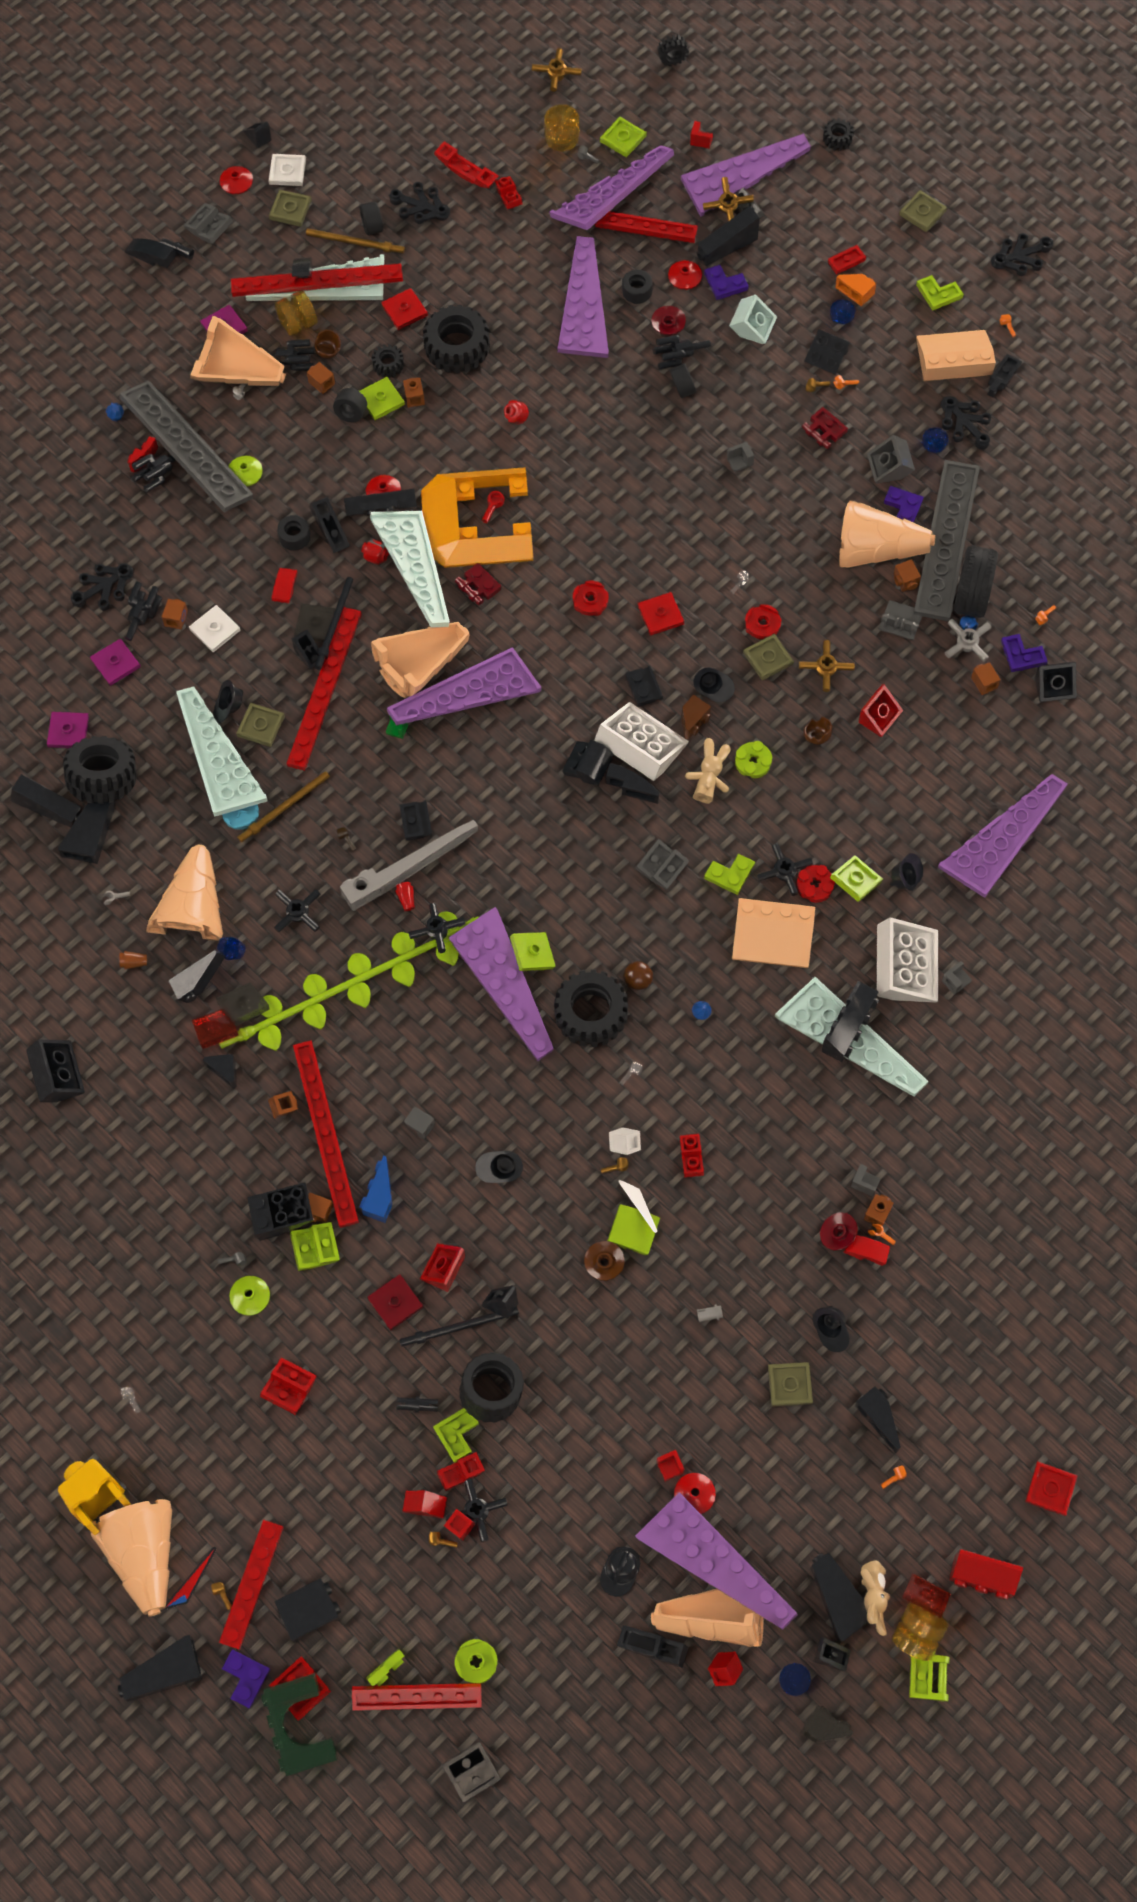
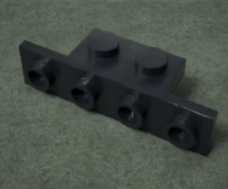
[344,489,417,516]

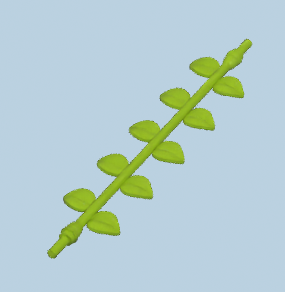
[218,911,479,1051]

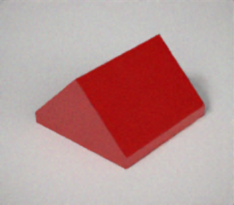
[858,684,903,737]
[420,1243,465,1292]

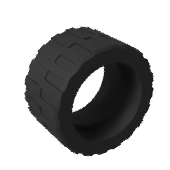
[459,1352,524,1423]

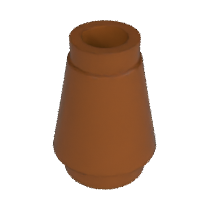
[120,951,147,970]

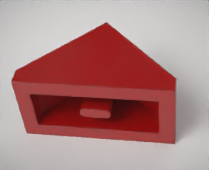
[402,1490,447,1519]

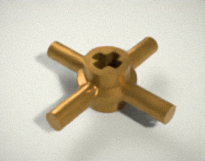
[532,48,582,92]
[703,177,754,221]
[799,640,855,692]

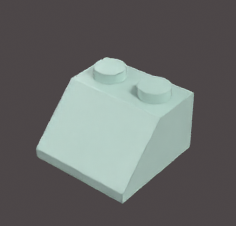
[729,295,777,344]

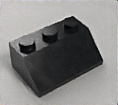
[26,1039,85,1103]

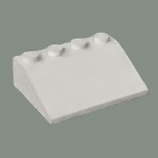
[594,702,689,781]
[877,917,938,1003]

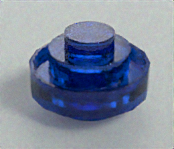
[830,300,856,324]
[922,427,948,453]
[217,937,246,960]
[779,1663,811,1696]

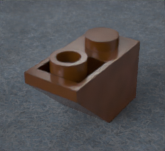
[681,694,711,741]

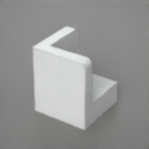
[609,1128,641,1155]

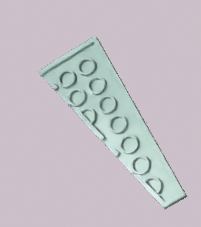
[246,254,385,301]
[370,511,450,627]
[176,686,267,817]
[775,977,928,1096]

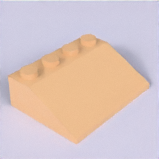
[916,330,996,381]
[732,898,815,968]

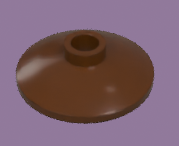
[584,1241,625,1281]

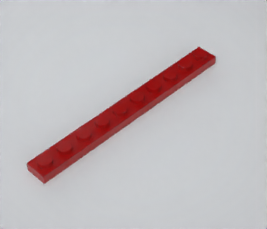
[231,263,403,297]
[287,607,362,771]
[293,1040,359,1228]

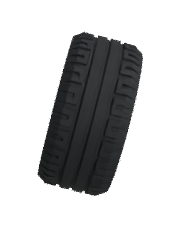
[954,545,998,618]

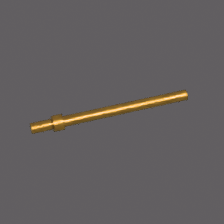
[306,228,405,254]
[237,771,330,843]

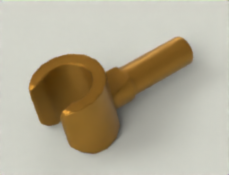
[806,378,830,392]
[601,1158,628,1173]
[429,1532,458,1548]
[211,1582,232,1610]

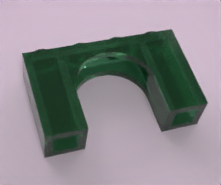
[261,1672,338,1776]

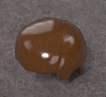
[314,330,341,359]
[803,717,832,745]
[623,961,653,990]

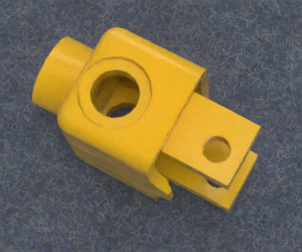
[58,1459,131,1535]

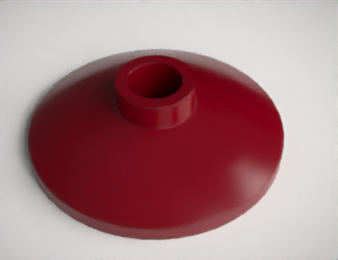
[651,306,686,336]
[820,1212,858,1251]

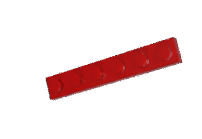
[595,211,698,243]
[219,1520,284,1650]
[352,1683,482,1710]

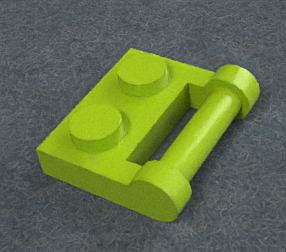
[909,1653,950,1702]

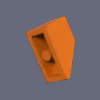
[835,274,876,306]

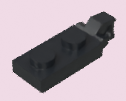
[987,354,1022,398]

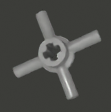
[945,619,991,662]

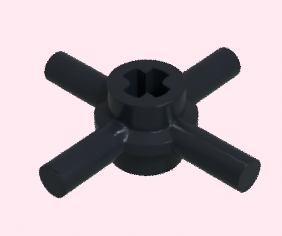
[757,843,813,896]
[274,889,321,932]
[408,903,466,953]
[445,1479,508,1542]

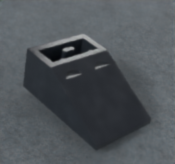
[247,1182,313,1241]

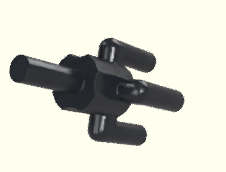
[653,335,711,370]
[269,339,315,371]
[131,454,176,493]
[125,581,162,641]

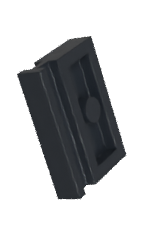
[625,665,663,707]
[399,800,432,841]

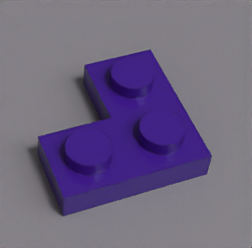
[704,265,749,300]
[884,486,924,523]
[1001,634,1048,672]
[222,1649,270,1709]

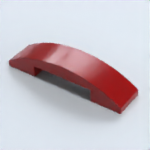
[434,141,499,189]

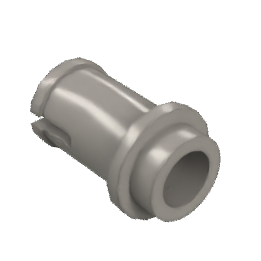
[697,1304,723,1322]

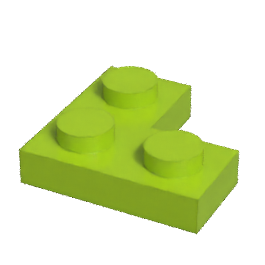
[916,275,964,311]
[704,854,755,895]
[433,1408,479,1463]
[366,1649,405,1686]

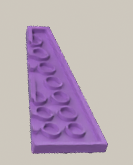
[681,134,811,217]
[550,145,674,230]
[558,236,609,358]
[387,647,541,725]
[938,774,1068,898]
[635,1492,798,1630]

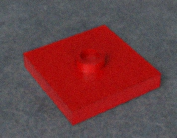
[381,288,428,330]
[637,592,684,636]
[1025,1461,1078,1516]

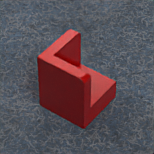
[690,121,713,149]
[656,1450,684,1481]
[444,1509,475,1541]
[708,1652,743,1686]

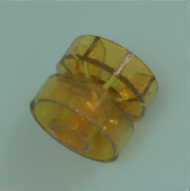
[544,104,579,151]
[274,290,318,336]
[892,1603,948,1661]

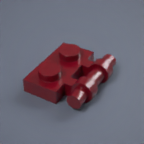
[802,407,848,449]
[455,563,502,605]

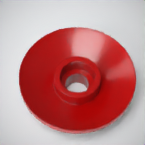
[219,166,253,194]
[668,260,702,290]
[366,475,401,495]
[674,1473,716,1514]

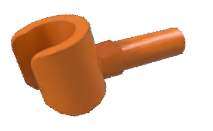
[1000,314,1016,337]
[833,375,859,390]
[1035,605,1056,625]
[868,1224,896,1245]
[881,1465,906,1489]

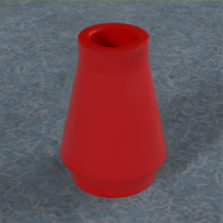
[395,882,415,911]

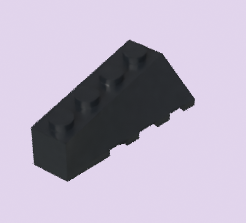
[821,981,880,1062]

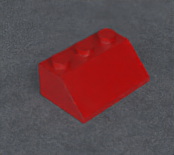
[950,1549,1023,1600]

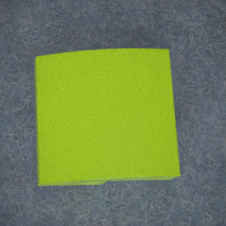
[607,1204,660,1256]
[290,1222,340,1271]

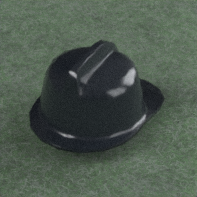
[693,667,735,702]
[213,680,243,723]
[890,853,923,891]
[475,1151,523,1183]
[812,1305,850,1352]
[600,1546,641,1597]

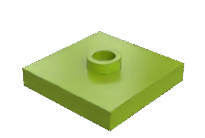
[600,117,646,158]
[359,377,405,420]
[830,855,883,902]
[510,932,556,971]

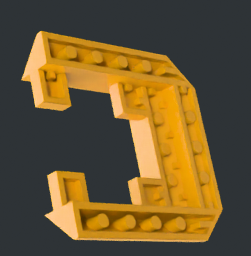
[421,468,533,568]

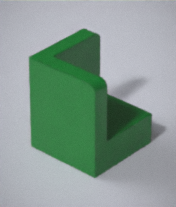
[386,715,409,739]

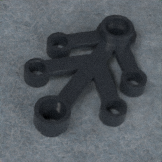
[389,182,450,224]
[991,233,1053,276]
[941,396,991,450]
[70,563,134,611]

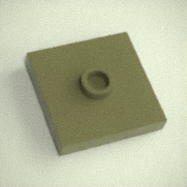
[269,190,312,227]
[899,190,947,232]
[743,634,794,681]
[236,702,285,747]
[768,1362,813,1407]

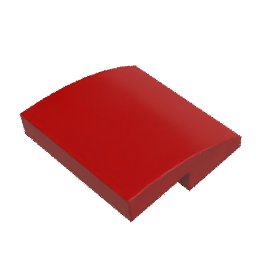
[260,1357,317,1415]
[269,1656,331,1721]

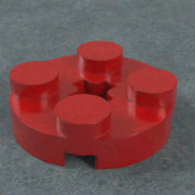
[573,580,609,616]
[745,604,781,640]
[796,865,835,903]

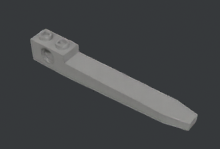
[340,820,478,911]

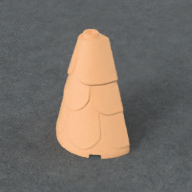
[190,316,286,386]
[840,501,935,568]
[371,622,470,698]
[146,845,223,941]
[90,1499,172,1617]
[651,1589,763,1647]

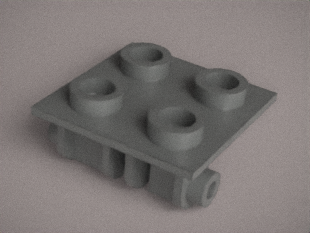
[879,600,922,640]

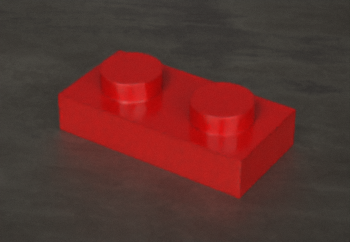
[828,245,866,275]

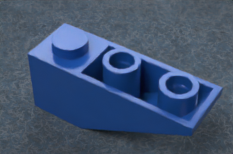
[360,1155,393,1223]

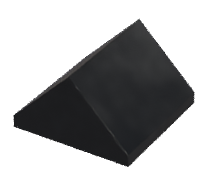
[1035,662,1077,702]

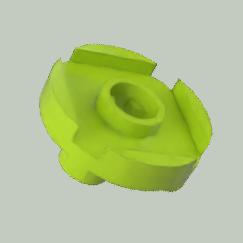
[735,741,772,778]
[455,1639,498,1683]

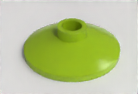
[228,456,263,487]
[230,1276,270,1316]

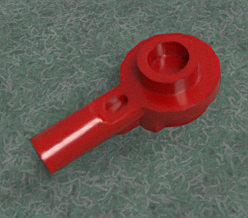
[482,491,505,523]

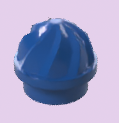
[106,403,124,421]
[959,615,979,630]
[692,1001,711,1020]

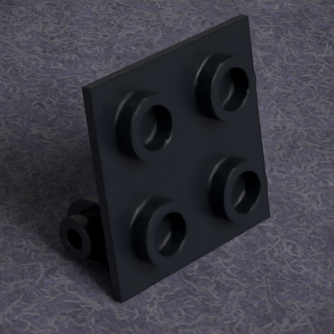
[804,329,850,375]

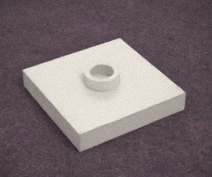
[268,154,306,186]
[189,605,241,652]

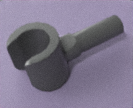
[577,145,599,164]
[218,1252,247,1266]

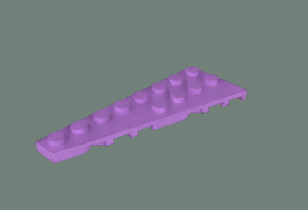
[449,907,554,1061]

